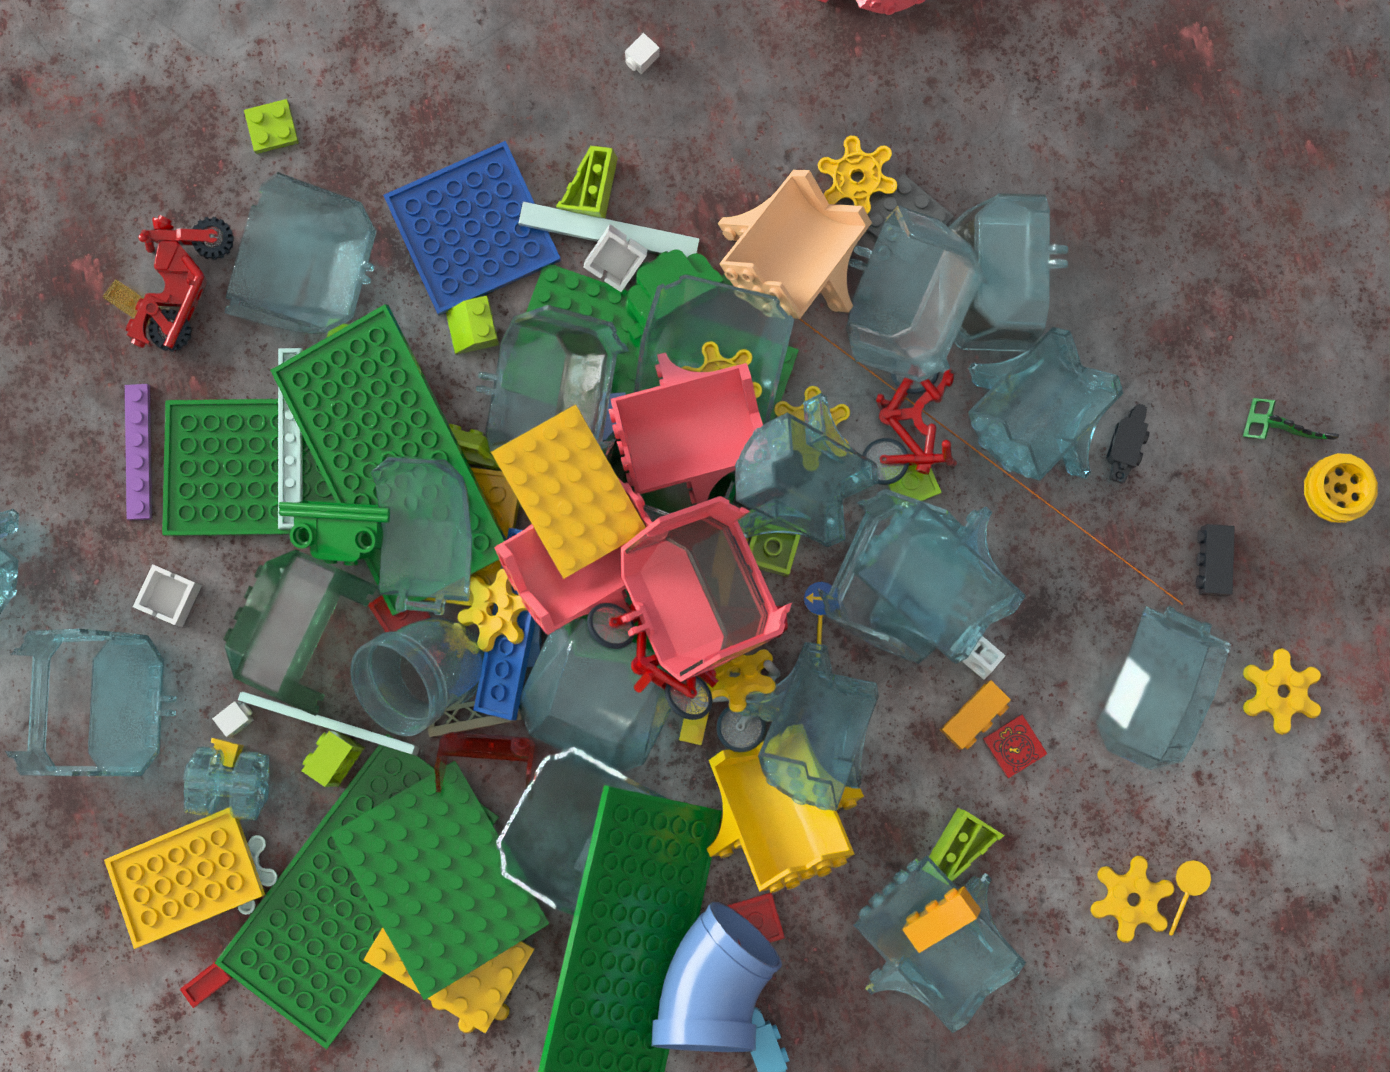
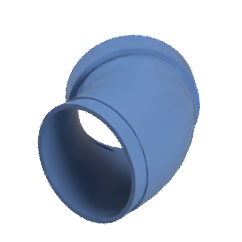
[652,902,782,1052]

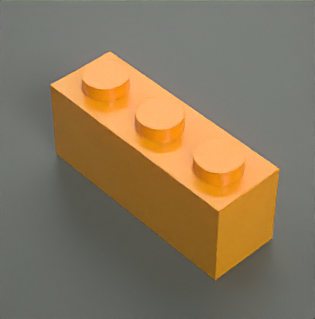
[940,680,1011,750]
[902,886,981,953]

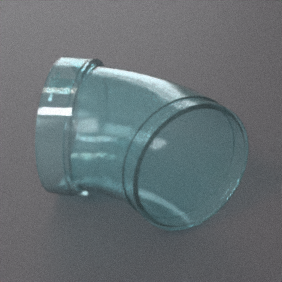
[350,617,485,736]

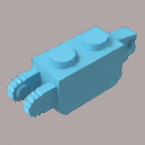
[751,1007,790,1072]

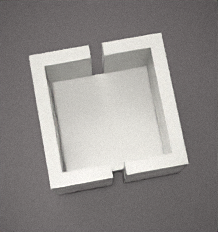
[583,224,647,292]
[133,564,202,627]

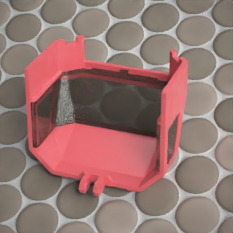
[621,496,792,682]

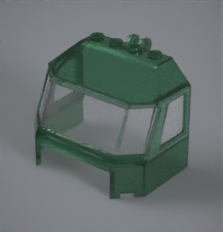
[223,549,379,716]

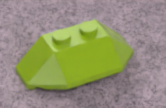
[449,424,501,471]

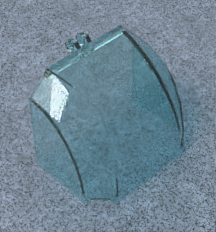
[225,172,377,334]
[634,274,795,428]
[519,617,678,775]
[496,746,666,916]

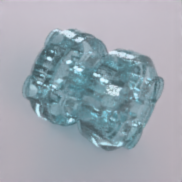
[183,746,270,821]

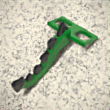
[1243,398,1339,440]

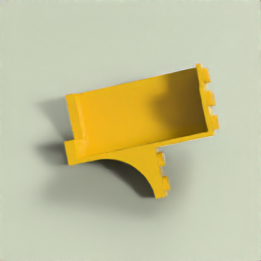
[707,724,864,893]

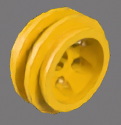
[1304,453,1378,523]

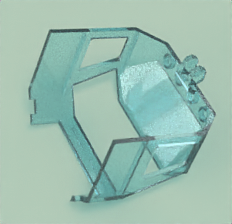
[5,629,177,776]

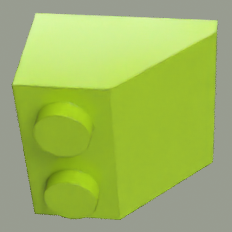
[446,296,499,355]

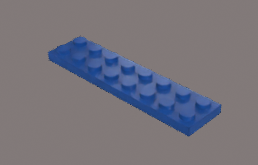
[473,528,536,720]

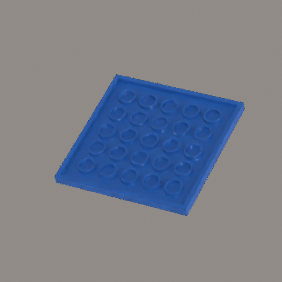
[383,141,561,316]

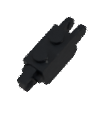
[1106,404,1150,484]

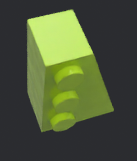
[556,146,618,219]
[922,808,1005,884]

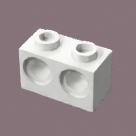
[949,625,1005,680]

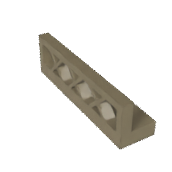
[427,701,523,738]

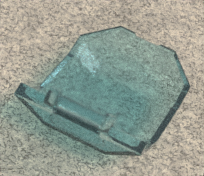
[371,456,473,615]
[1096,606,1231,770]

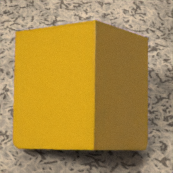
[210,738,244,768]

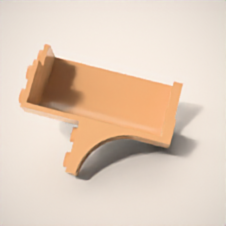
[718,170,872,319]

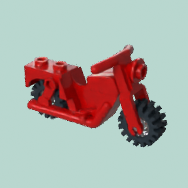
[126,215,234,352]

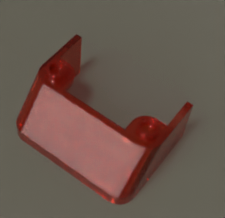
[434,732,538,799]

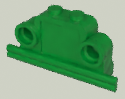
[626,249,733,340]
[279,501,390,566]

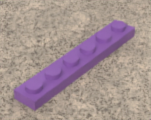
[125,384,152,521]

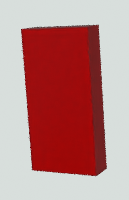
[180,961,233,1008]

